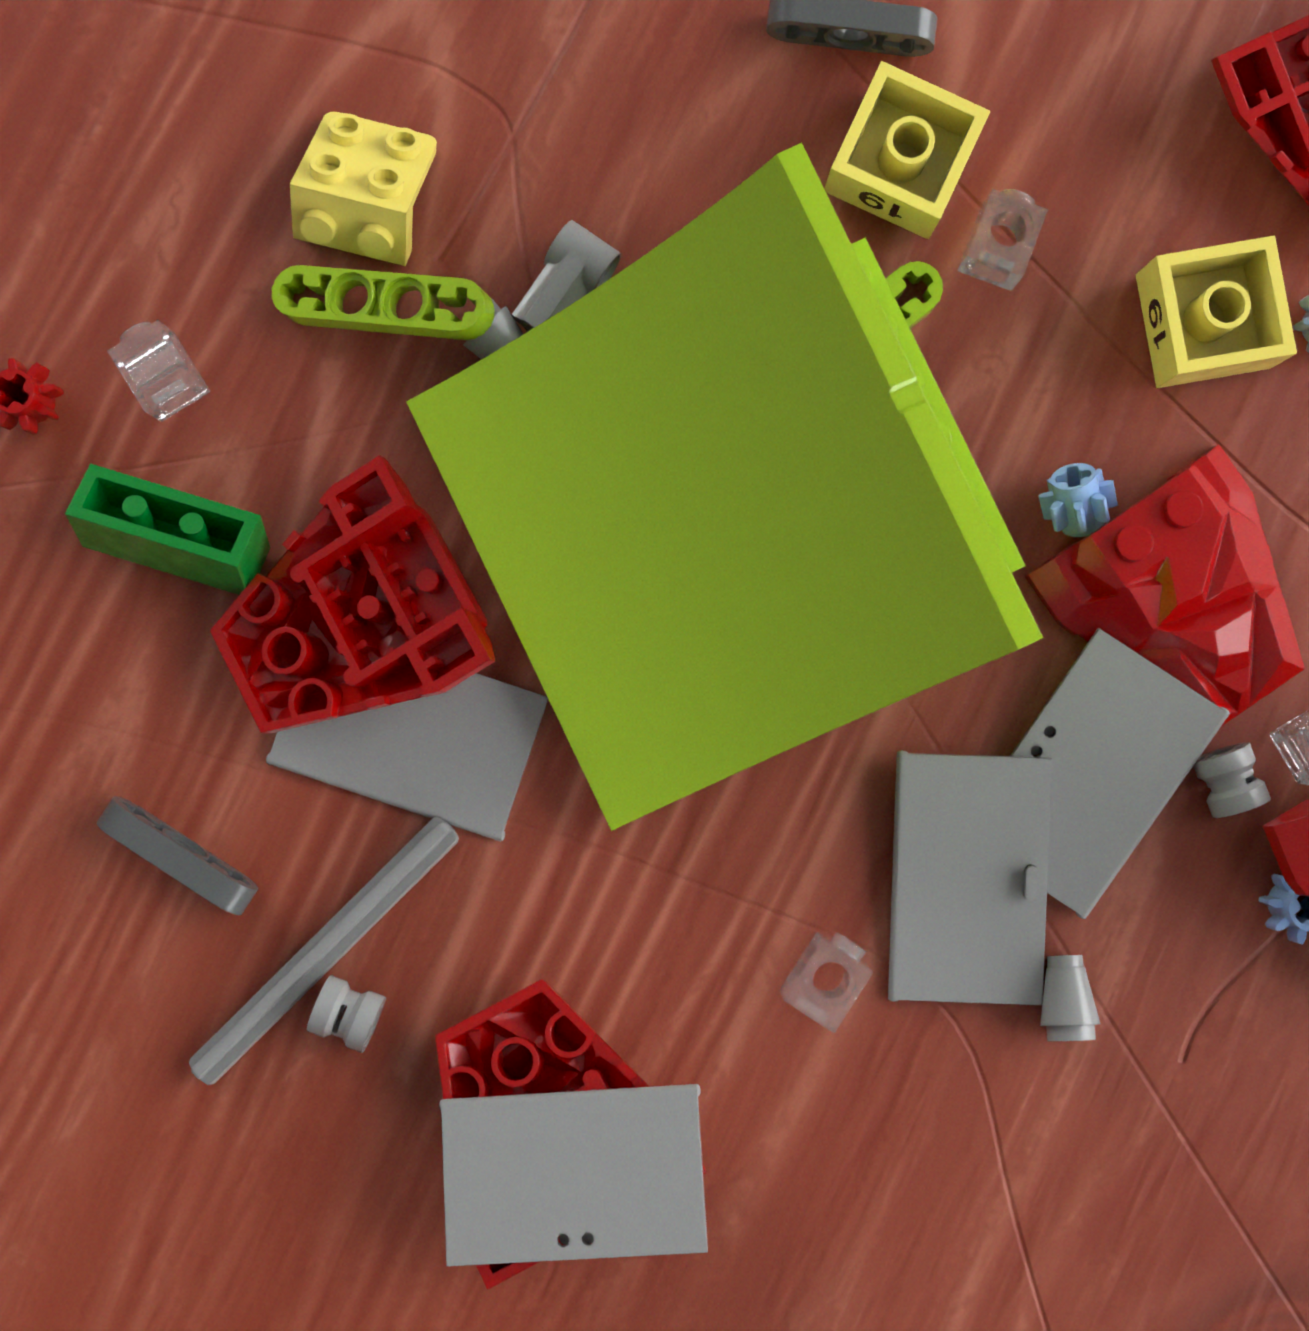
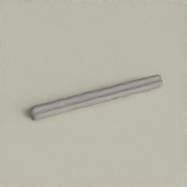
[189,817,459,1085]

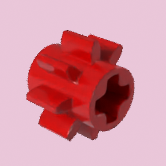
[0,358,64,435]

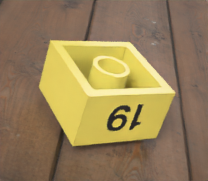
[824,61,991,240]
[1136,235,1297,388]

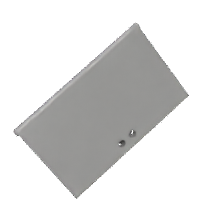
[1010,628,1230,919]
[266,673,549,842]
[888,750,1052,1005]
[439,1084,708,1266]

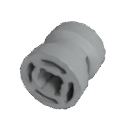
[1193,742,1271,818]
[306,975,386,1053]

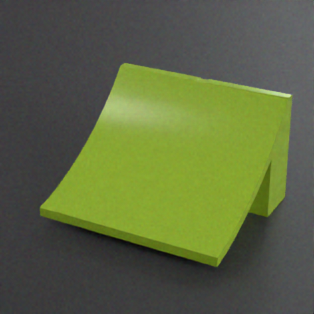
[406,142,1043,831]

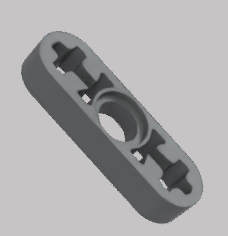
[766,0,938,57]
[96,796,258,915]

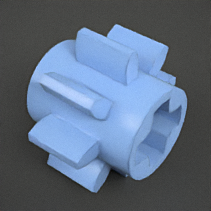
[1039,463,1118,537]
[1258,874,1309,944]

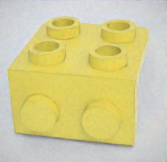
[290,112,437,266]

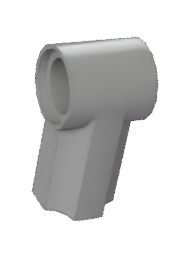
[512,220,622,331]

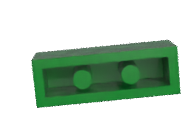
[65,463,271,595]

